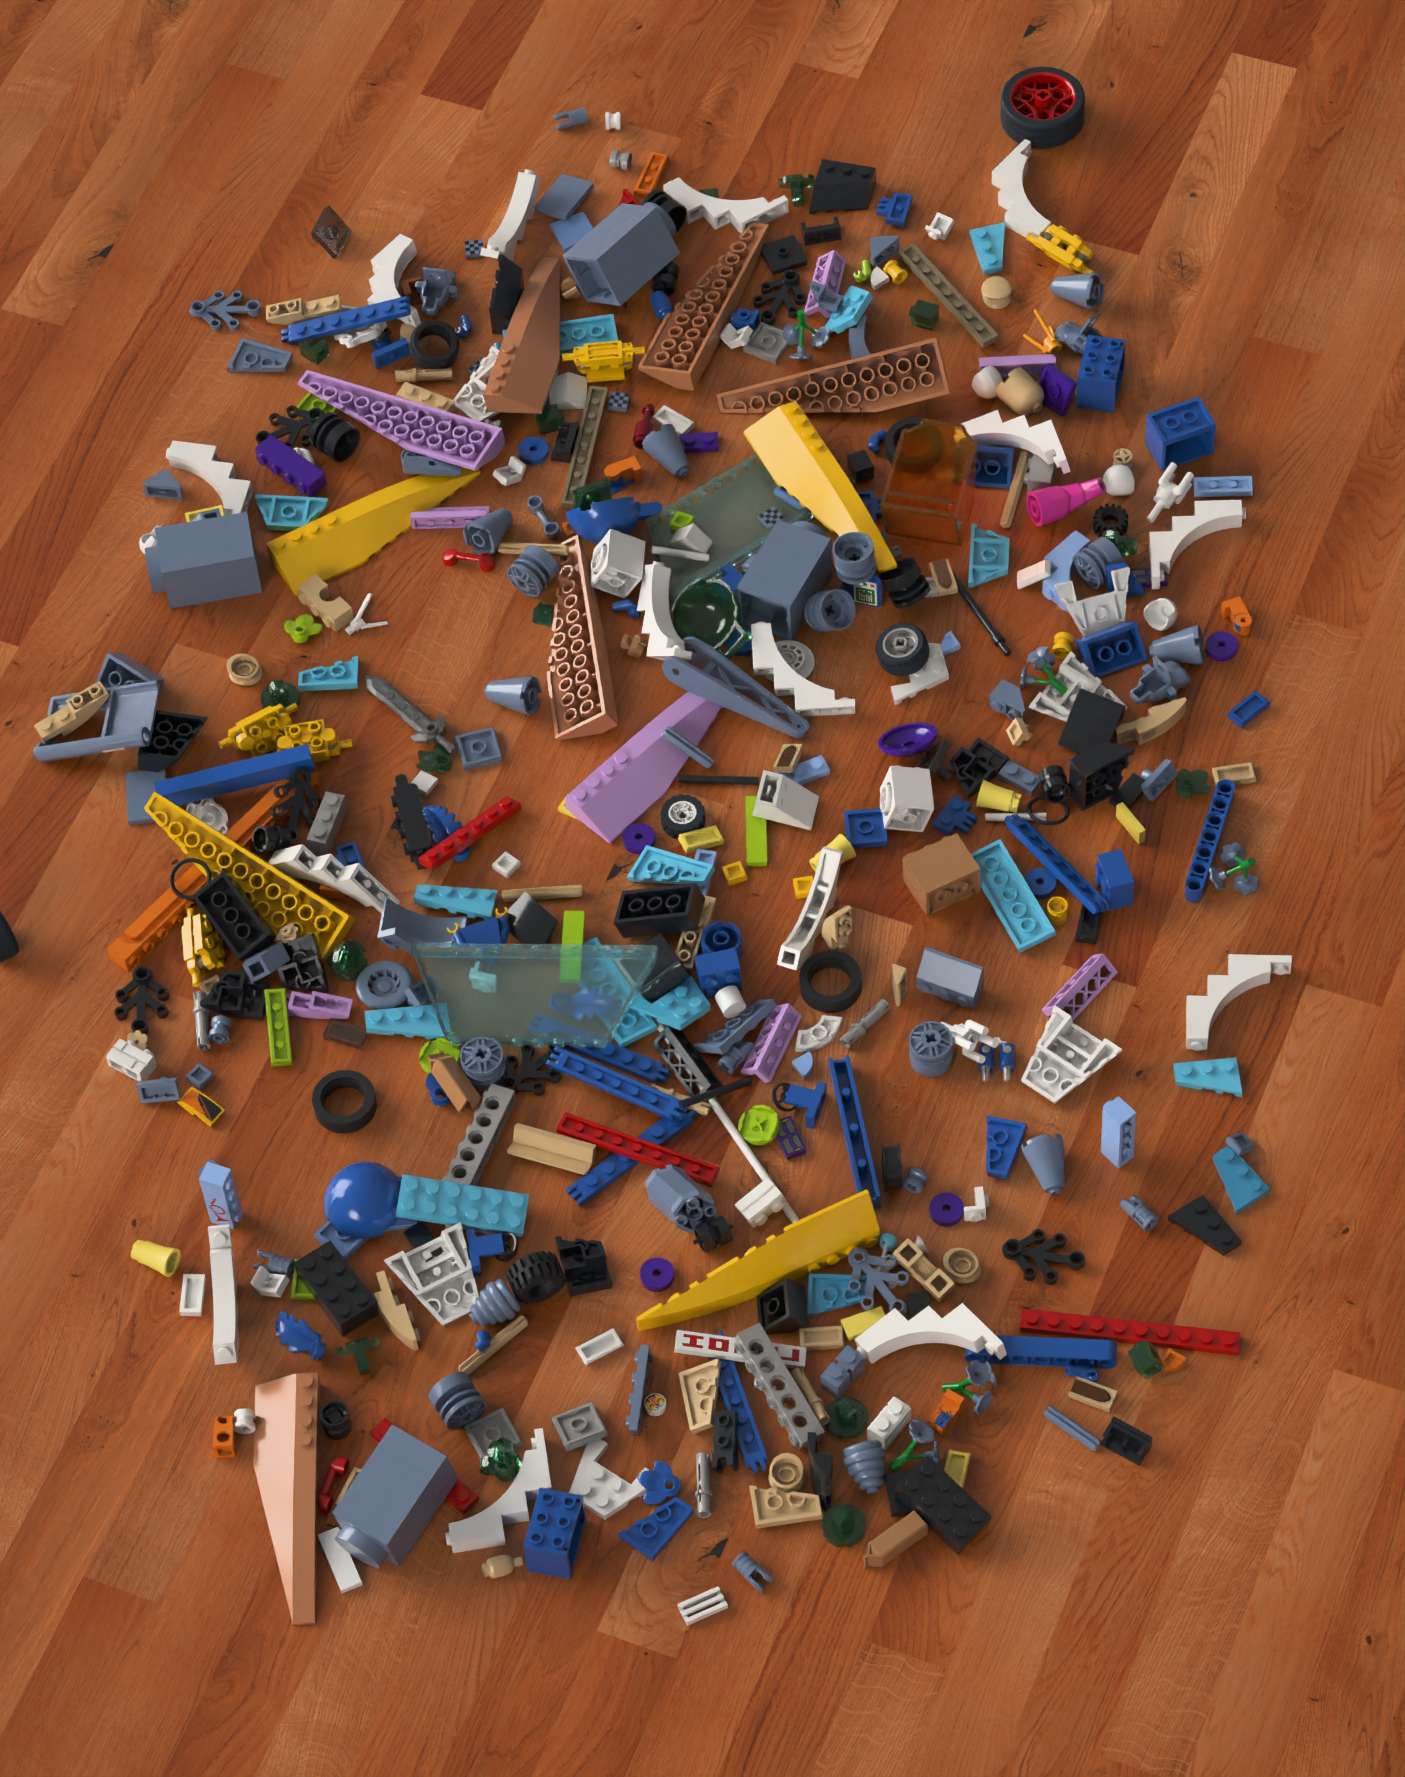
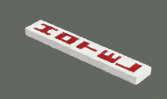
[674,1330,807,1370]

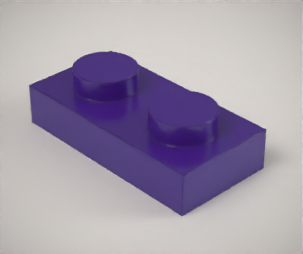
[680,432,719,453]

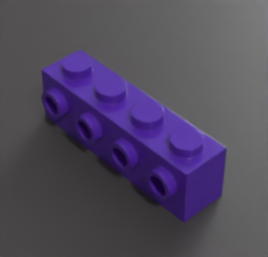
[255,435,327,497]

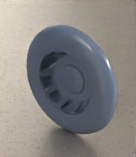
[356,961,413,1009]

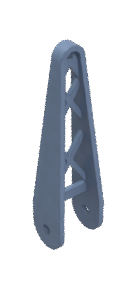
[662,637,809,738]

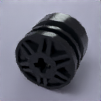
[641,189,687,233]
[309,412,360,462]
[879,557,931,608]

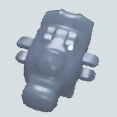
[415,267,458,315]
[1054,312,1103,354]
[1130,656,1191,705]

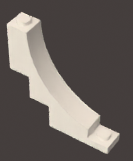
[992,139,1051,238]
[480,169,541,262]
[663,177,789,234]
[954,410,1071,474]
[166,440,253,516]
[1149,500,1246,589]
[637,561,692,660]
[751,622,855,717]
[268,844,400,914]
[1186,954,1292,1051]
[208,1224,240,1365]
[855,1303,1007,1364]
[445,1428,552,1553]

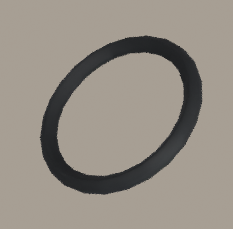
[1027,796,1070,825]
[170,858,211,900]

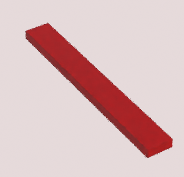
[556,1112,720,1187]

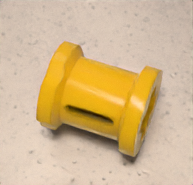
[883,260,908,284]

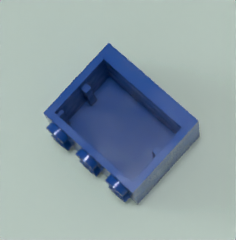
[1077,335,1126,413]
[1145,397,1216,472]
[523,1488,587,1579]

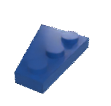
[618,1497,694,1561]

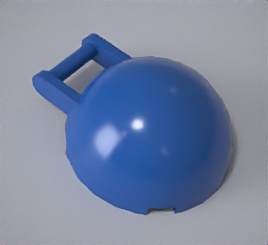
[565,496,663,544]
[323,1162,419,1238]

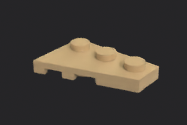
[678,1359,721,1434]
[749,1485,822,1529]

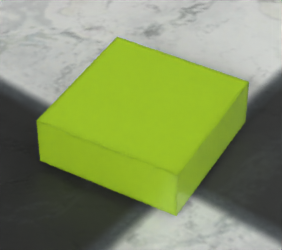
[669,510,695,531]

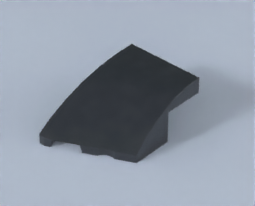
[949,737,1010,798]
[508,892,558,960]
[278,932,329,993]
[200,971,270,1020]
[555,1236,612,1297]
[808,1432,833,1512]

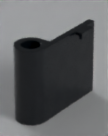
[1058,688,1126,753]
[621,933,691,1004]

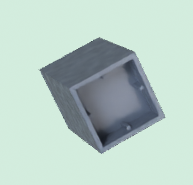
[562,202,680,306]
[145,512,262,609]
[737,520,833,641]
[332,1425,458,1569]

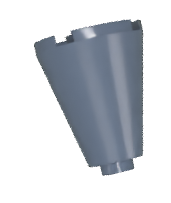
[1050,273,1105,310]
[642,424,690,478]
[463,508,513,555]
[1149,625,1205,665]
[484,676,542,715]
[1021,1133,1065,1195]

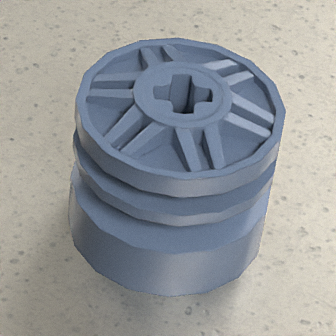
[832,532,877,585]
[1072,537,1124,589]
[507,545,559,597]
[804,589,856,632]
[909,1021,953,1077]
[460,1036,506,1093]
[428,1372,486,1430]

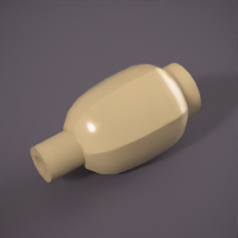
[481,1555,523,1579]

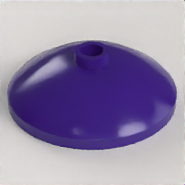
[878,722,938,757]

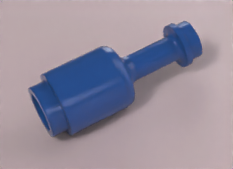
[650,291,674,320]

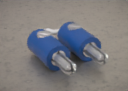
[978,1037,1015,1082]

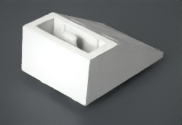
[752,770,819,830]

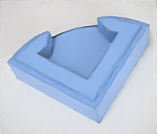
[941,631,961,656]
[792,1051,813,1080]

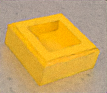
[721,861,748,886]
[793,875,814,899]

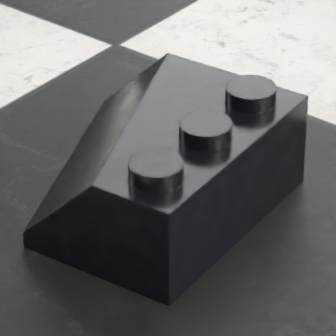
[809,159,876,214]
[489,254,525,335]
[138,710,207,772]
[1069,742,1134,811]

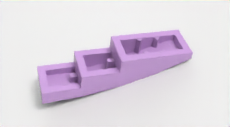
[286,991,353,1019]

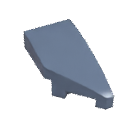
[810,281,843,313]

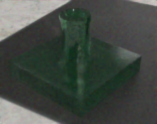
[572,477,612,511]

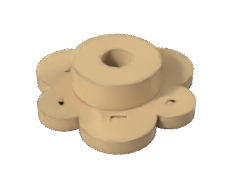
[276,923,299,944]
[127,1030,148,1050]

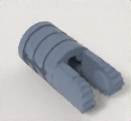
[553,107,589,130]
[717,1040,754,1075]
[1120,1195,1159,1232]
[253,1250,295,1278]
[732,1551,774,1593]

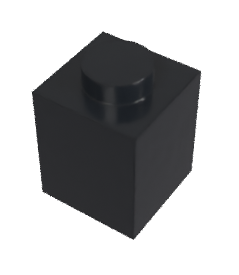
[847,450,874,484]

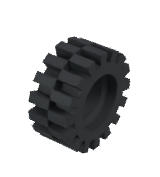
[1093,504,1128,541]

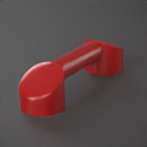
[442,548,495,572]
[318,1456,350,1513]

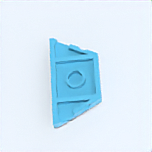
[824,285,873,334]
[255,494,329,531]
[968,523,1010,587]

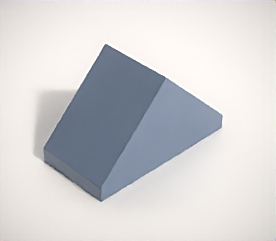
[870,235,899,270]
[143,469,183,500]

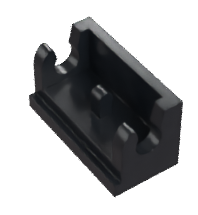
[801,217,841,246]
[551,421,579,463]
[1101,1416,1152,1466]

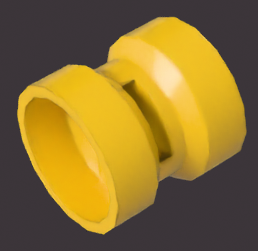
[1052,632,1074,660]
[1047,896,1068,925]

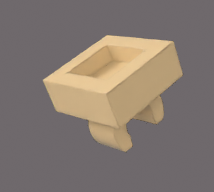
[1006,717,1033,746]

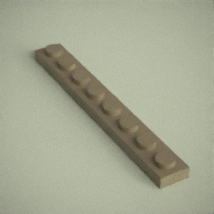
[898,243,998,348]
[561,386,609,509]

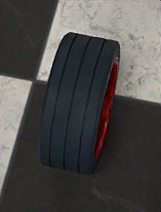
[1001,67,1085,148]

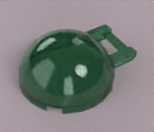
[671,577,753,661]

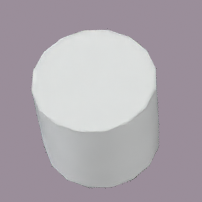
[715,985,746,1018]

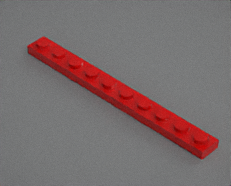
[1020,1308,1240,1356]

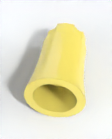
[976,780,1022,813]
[809,834,856,872]
[131,1240,181,1277]

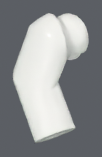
[292,447,315,465]

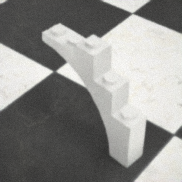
[367,234,421,327]
[777,846,843,970]

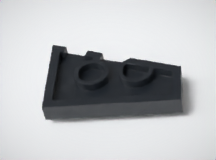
[1168,1195,1242,1256]

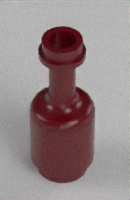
[633,404,655,450]

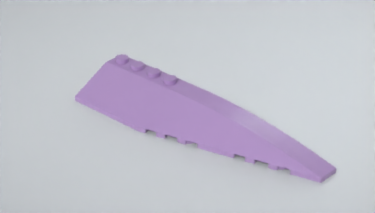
[298,370,506,471]
[566,675,725,844]

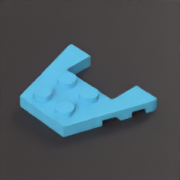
[623,977,710,1030]

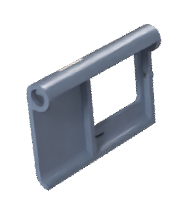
[33,680,160,763]

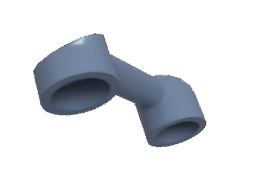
[527,495,560,538]

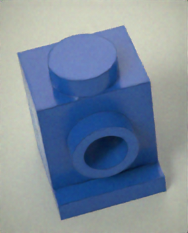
[730,308,760,335]

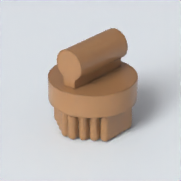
[560,277,581,300]
[620,634,647,658]

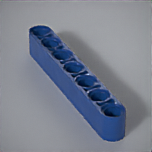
[1185,779,1235,903]
[965,1335,1117,1369]

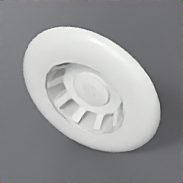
[764,640,815,682]

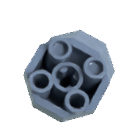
[645,1164,717,1233]

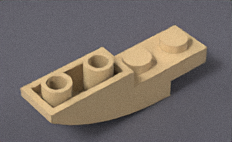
[266,295,341,325]
[34,681,109,743]
[1114,697,1187,745]
[676,895,717,970]
[822,905,853,953]
[374,1271,421,1351]

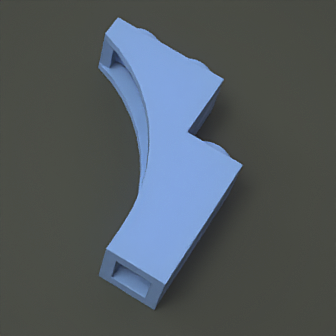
[1042,530,1090,612]

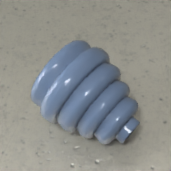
[469,1279,521,1327]
[843,1440,886,1494]

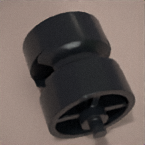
[651,261,679,296]
[693,1215,733,1253]

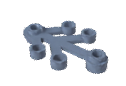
[189,290,261,331]
[848,1248,909,1316]

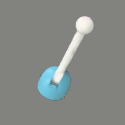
[877,1233,897,1272]

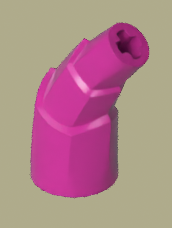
[1026,477,1106,527]

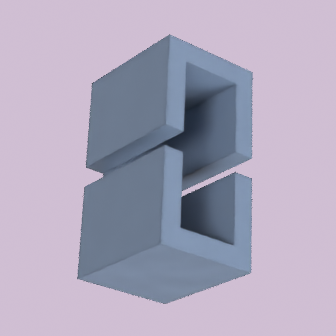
[820,1345,865,1400]

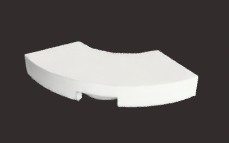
[795,1015,843,1052]

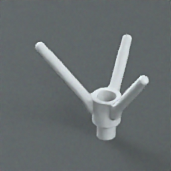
[345,593,388,635]

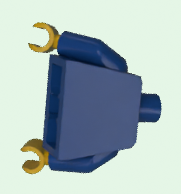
[447,907,510,967]

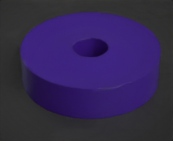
[1205,631,1238,662]
[623,823,655,854]
[929,1193,964,1227]
[640,1258,674,1292]

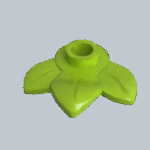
[284,614,323,643]

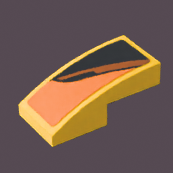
[177,1087,225,1127]

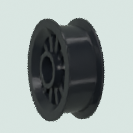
[882,1143,902,1191]

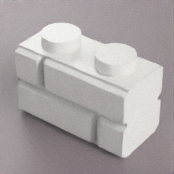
[106,1039,157,1081]
[734,1177,786,1228]
[867,1397,911,1451]

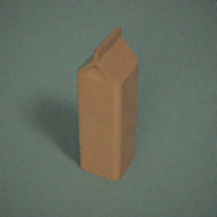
[427,1052,481,1113]
[863,1511,928,1569]

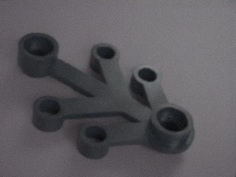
[753,270,806,326]
[256,405,325,449]
[270,768,323,844]
[114,966,169,1034]
[499,1040,565,1096]
[1002,1229,1085,1285]

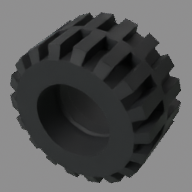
[506,1251,566,1304]

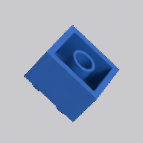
[1094,849,1134,911]
[695,948,742,998]

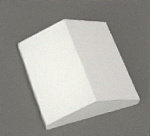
[549,372,587,410]

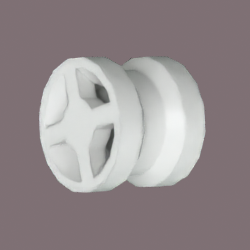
[605,112,621,130]
[234,1408,256,1434]

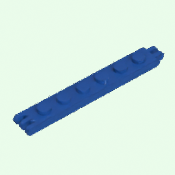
[281,296,411,345]
[1005,814,1111,914]
[527,1014,671,1084]
[545,1046,688,1120]
[566,1110,698,1206]
[708,1330,768,1474]

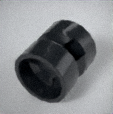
[1039,765,1071,803]
[252,825,291,852]
[320,1400,352,1440]

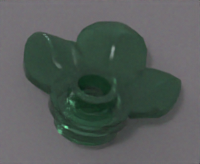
[417,743,452,773]
[1176,769,1212,798]

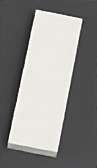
[318,1527,362,1594]

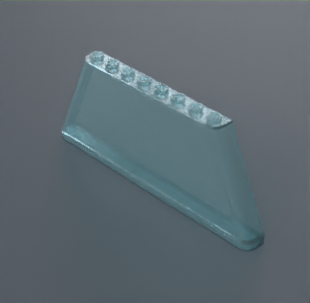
[646,453,857,605]
[411,943,659,1048]

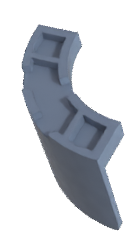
[377,898,468,960]

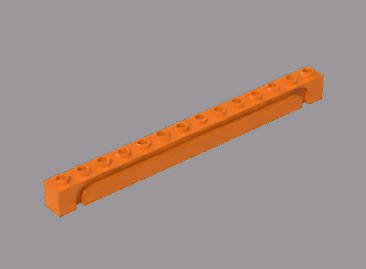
[107,772,319,971]

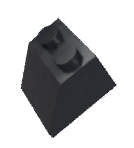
[757,1279,808,1335]

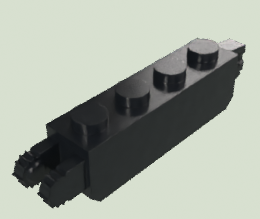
[391,773,433,870]

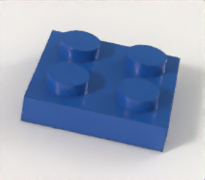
[844,808,888,848]

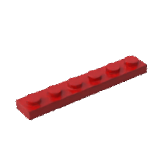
[418,796,522,871]
[370,1417,479,1515]

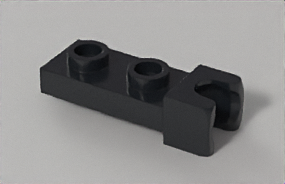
[712,1410,739,1473]

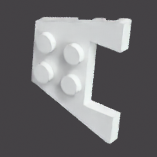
[1054,567,1130,637]
[891,643,949,705]
[569,1439,649,1520]

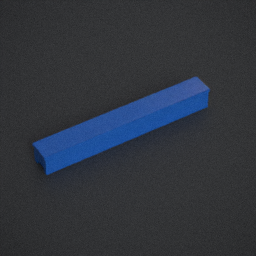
[154,744,316,806]
[828,1055,881,1209]

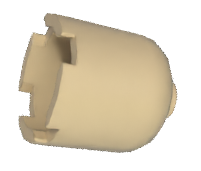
[996,367,1044,416]

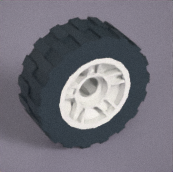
[660,794,705,839]

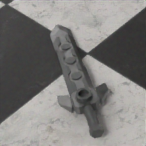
[365,675,458,755]

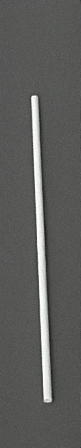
[605,946,800,1223]

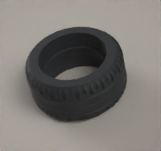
[409,320,459,369]

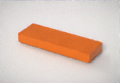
[633,152,669,197]

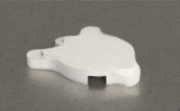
[333,321,387,348]
[186,797,229,835]

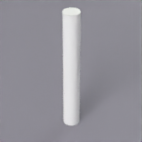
[651,546,709,562]
[985,813,1046,821]

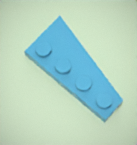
[627,845,716,886]
[414,884,498,920]
[364,1003,452,1040]

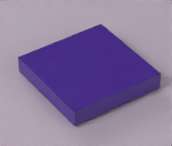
[1038,364,1077,416]

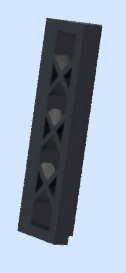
[652,1026,722,1097]

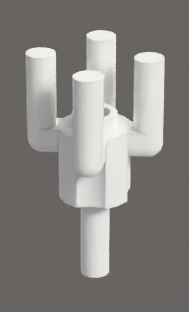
[1147,462,1194,523]
[940,1020,999,1064]

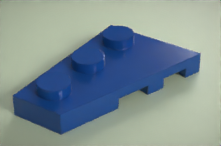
[986,1116,1028,1180]

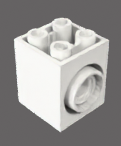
[590,529,646,599]
[880,766,934,832]

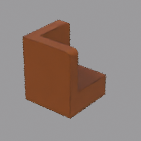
[400,276,423,306]

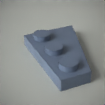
[227,338,294,372]

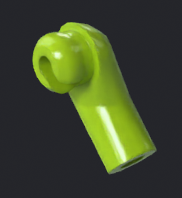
[854,260,872,283]

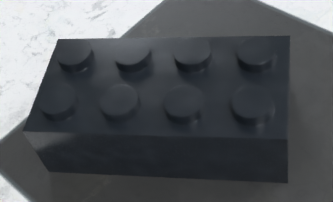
[192,871,277,962]
[614,883,705,938]
[294,1241,379,1337]
[894,1455,992,1555]

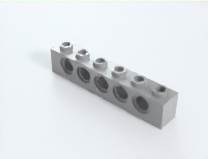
[442,1083,516,1186]
[734,1323,825,1451]

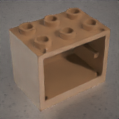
[903,833,981,916]

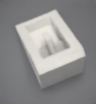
[669,523,713,554]

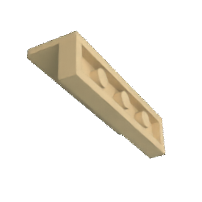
[507,1123,596,1175]

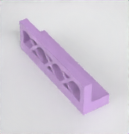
[804,250,847,318]
[979,354,1056,378]
[410,506,490,529]
[1042,954,1118,1021]
[741,1003,802,1083]

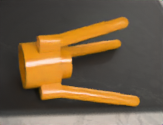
[1023,309,1062,355]

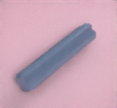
[662,727,715,769]
[1044,1406,1101,1451]

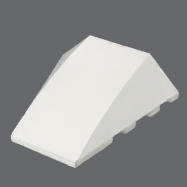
[454,346,501,422]
[1029,651,1127,722]
[1021,1006,1122,1104]
[384,1222,479,1326]

